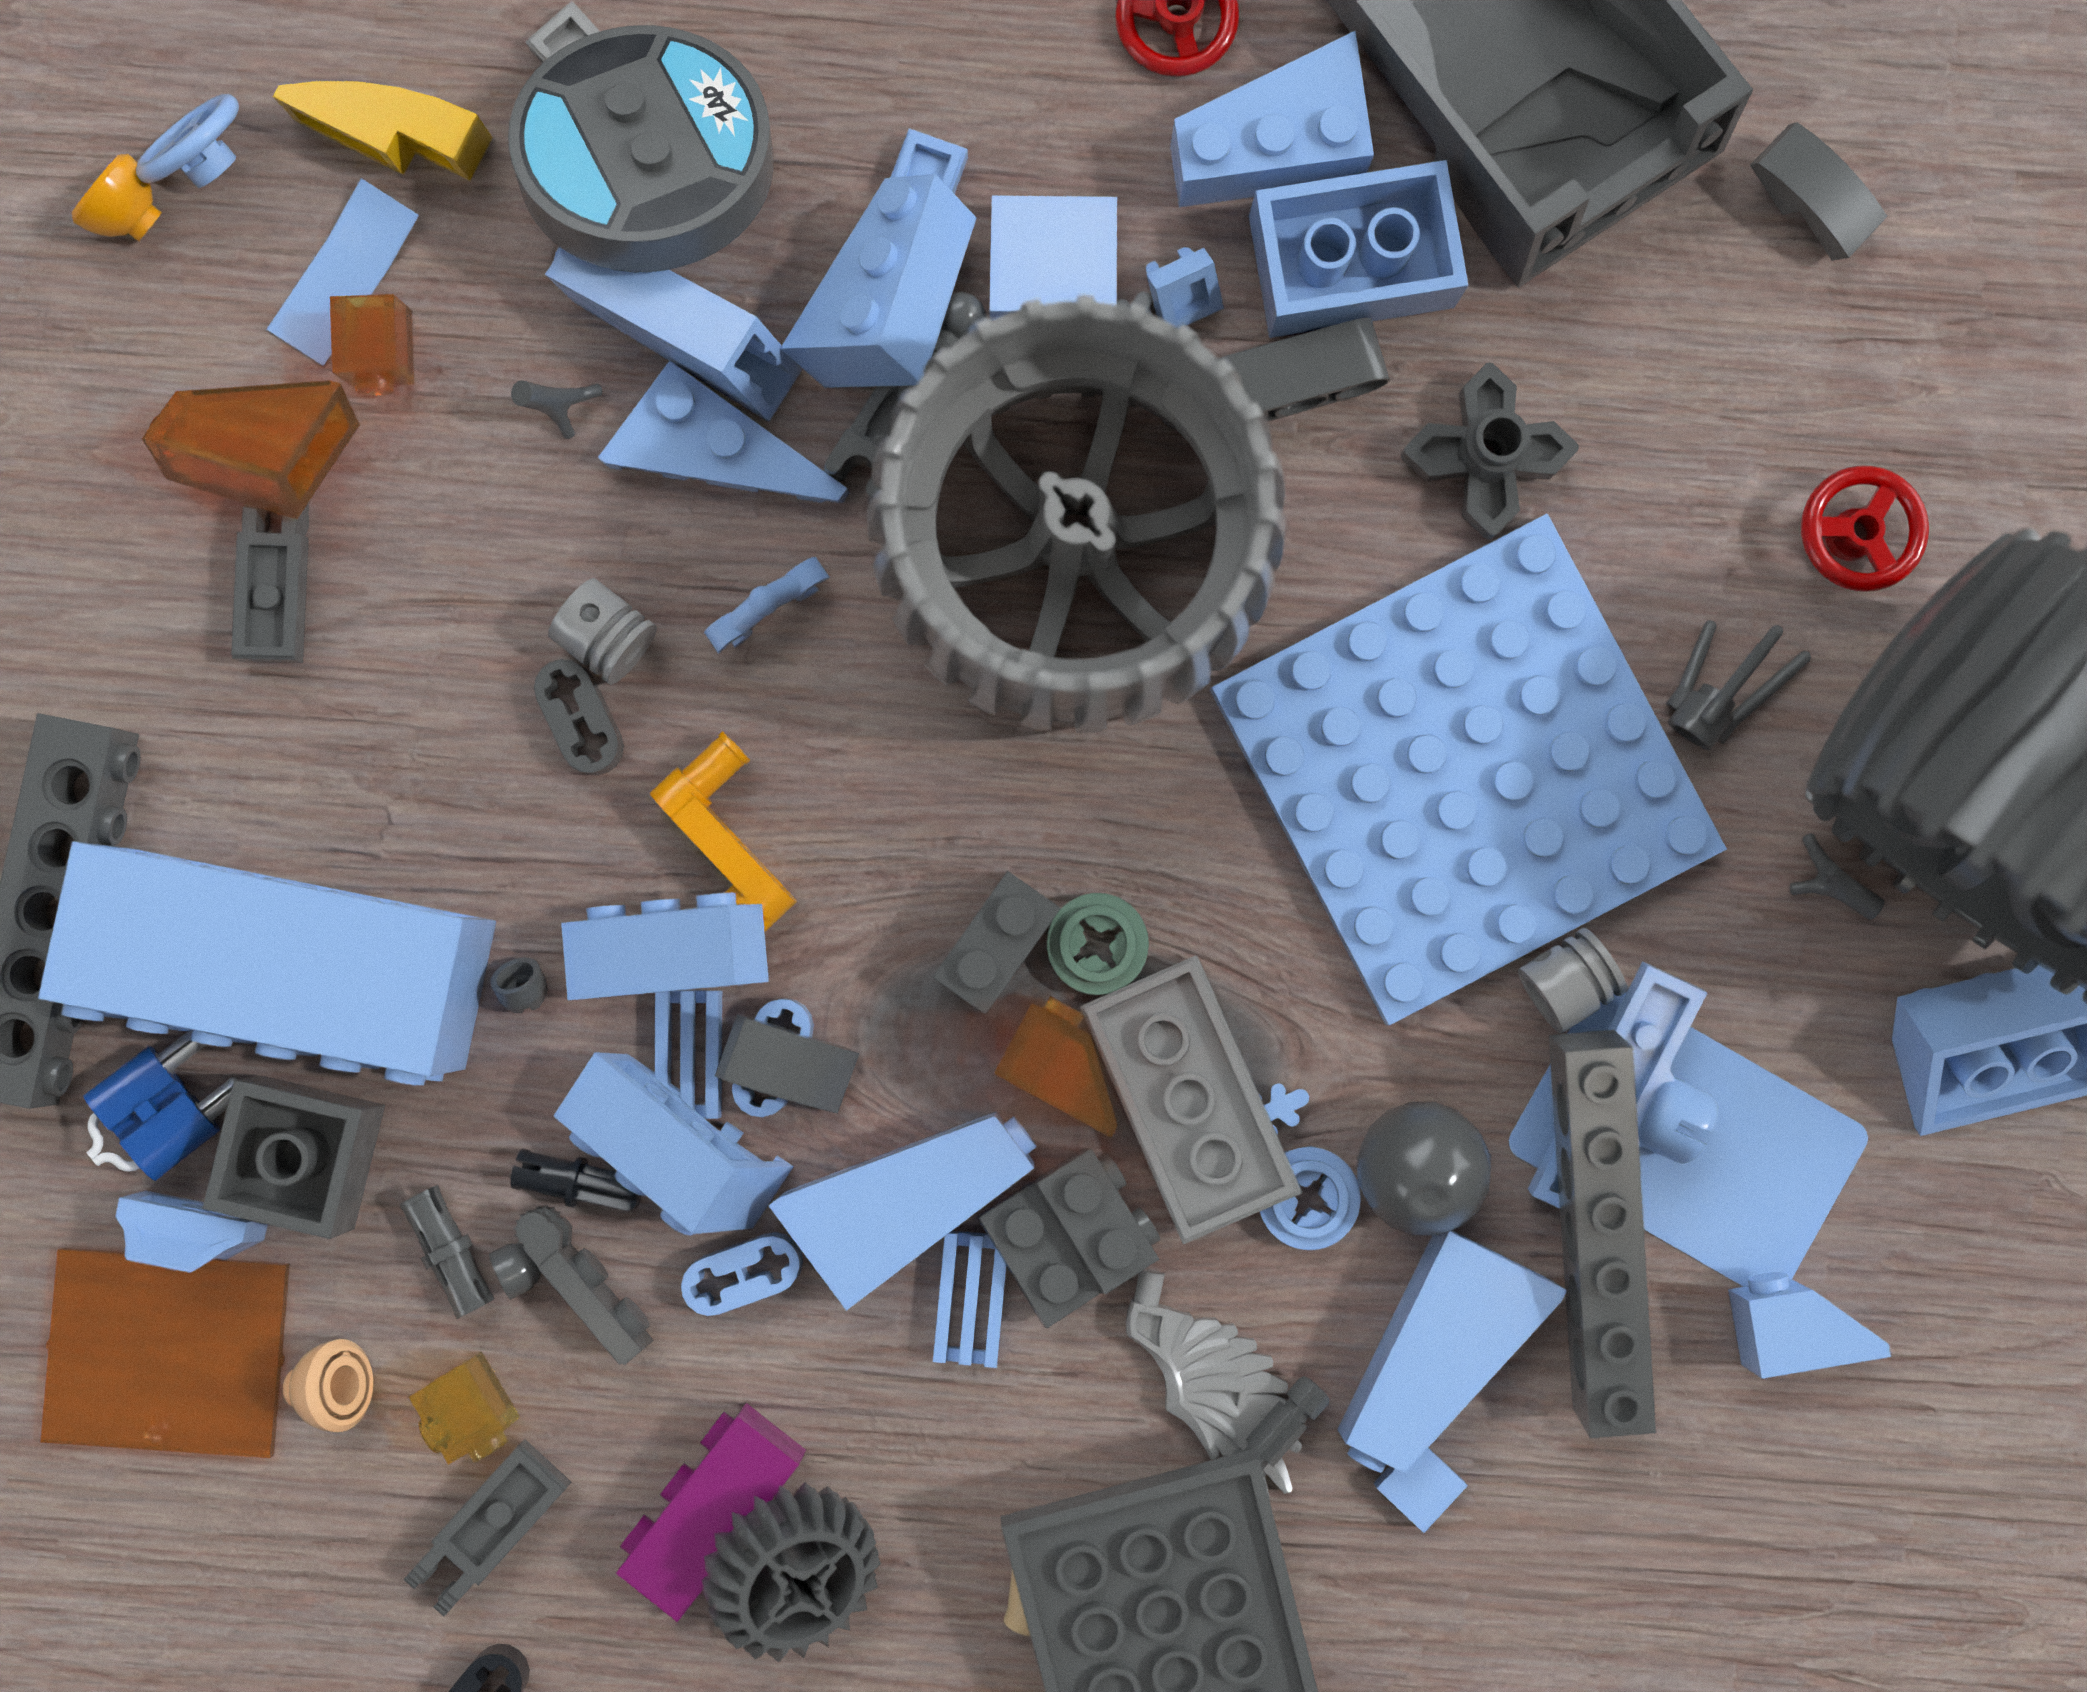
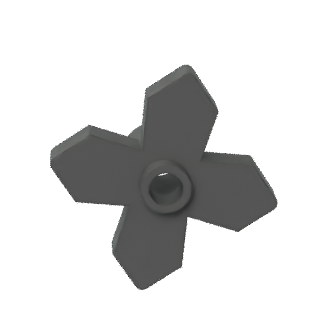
[1401,363,1579,540]

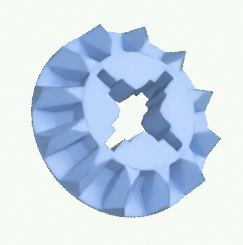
[1260,1146,1361,1250]

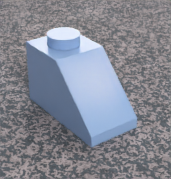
[1728,1272,1891,1379]

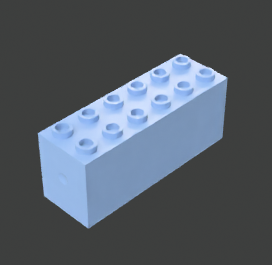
[38,841,496,1085]

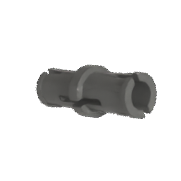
[399,1185,495,1319]

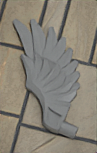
[1125,1269,1302,1499]

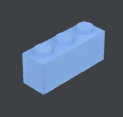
[561,893,769,1000]

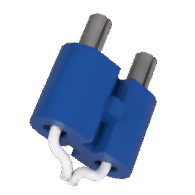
[83,1031,237,1181]

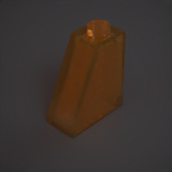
[142,380,360,519]

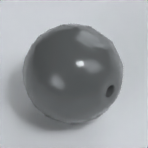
[1357,1102,1491,1235]

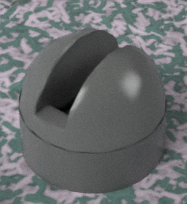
[490,957,548,1013]
[489,1243,541,1300]

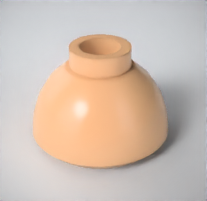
[283,1339,373,1432]

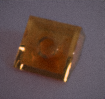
[994,996,1118,1138]

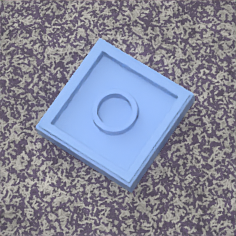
[990,196,1117,321]

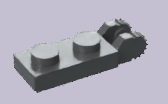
[231,486,310,663]
[513,1205,654,1365]
[404,1439,572,1617]

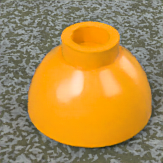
[71,154,162,242]

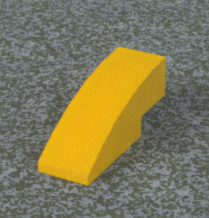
[273,81,493,181]

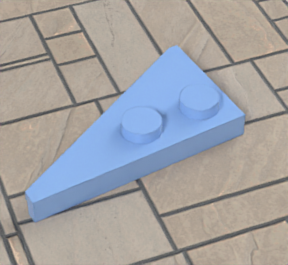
[598,360,849,503]

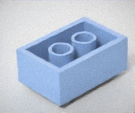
[1249,160,1469,338]

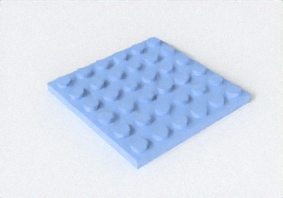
[1210,513,1727,1025]

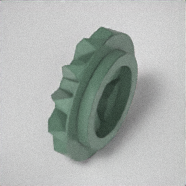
[1047,893,1149,995]

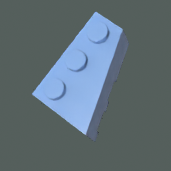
[1170,31,1374,207]

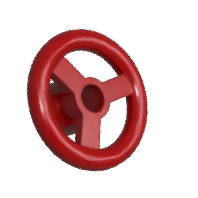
[1115,0,1239,77]
[1801,465,1929,592]

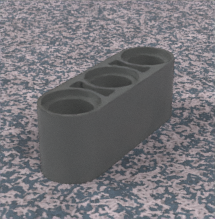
[1218,318,1390,422]

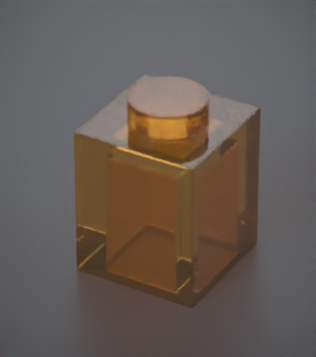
[330,294,415,395]

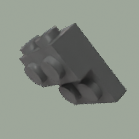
[977,1148,1160,1328]

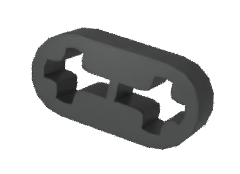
[534,659,624,775]

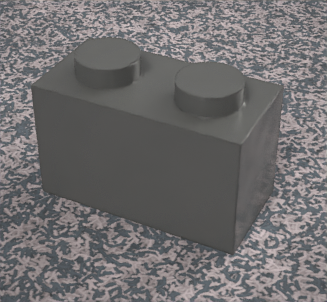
[933,870,1061,1015]

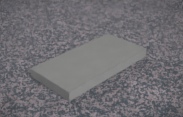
[1080,955,1302,1244]

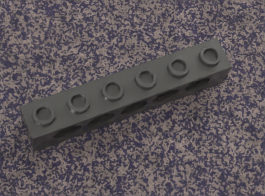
[0,713,141,1109]
[1549,1030,1656,1439]

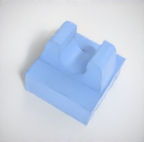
[1146,247,1224,329]

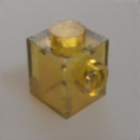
[409,1351,520,1465]

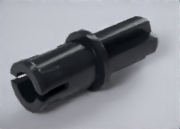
[510,1148,642,1214]

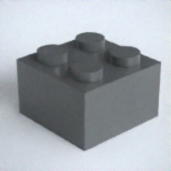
[202,1075,385,1239]

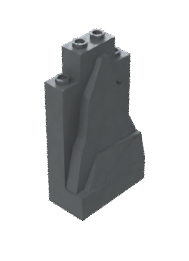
[1326,0,1753,288]

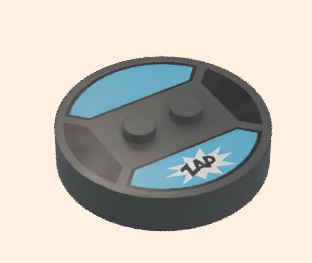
[508,25,774,272]

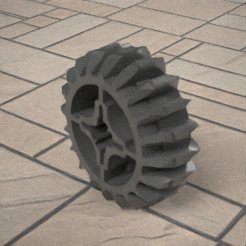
[701,1482,881,1663]

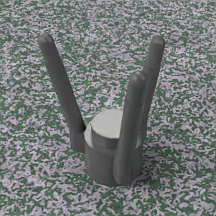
[1666,620,1811,751]

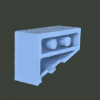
[780,174,976,388]
[554,1052,794,1235]

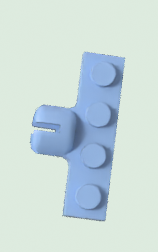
[1528,961,1718,1208]

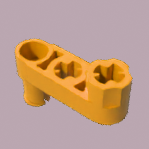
[649,731,797,932]

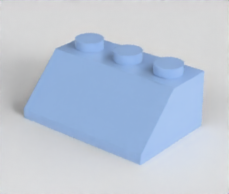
[1892,965,2087,1136]

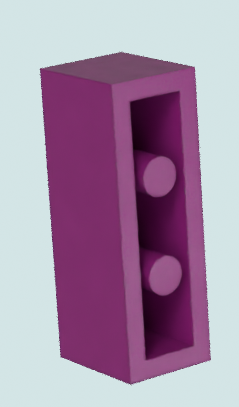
[616,1403,806,1622]

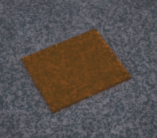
[40,1248,290,1458]

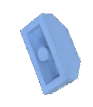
[115,1191,268,1273]

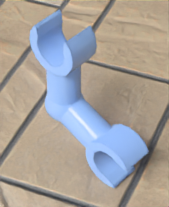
[704,557,830,653]

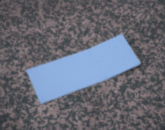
[266,178,419,366]

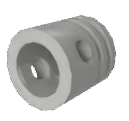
[548,578,657,685]
[1518,928,1628,1033]

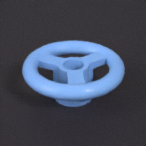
[136,94,239,188]

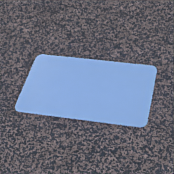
[1509,992,1868,1287]

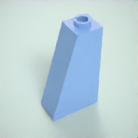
[545,247,802,421]
[768,1111,1037,1311]
[1337,1230,1567,1473]

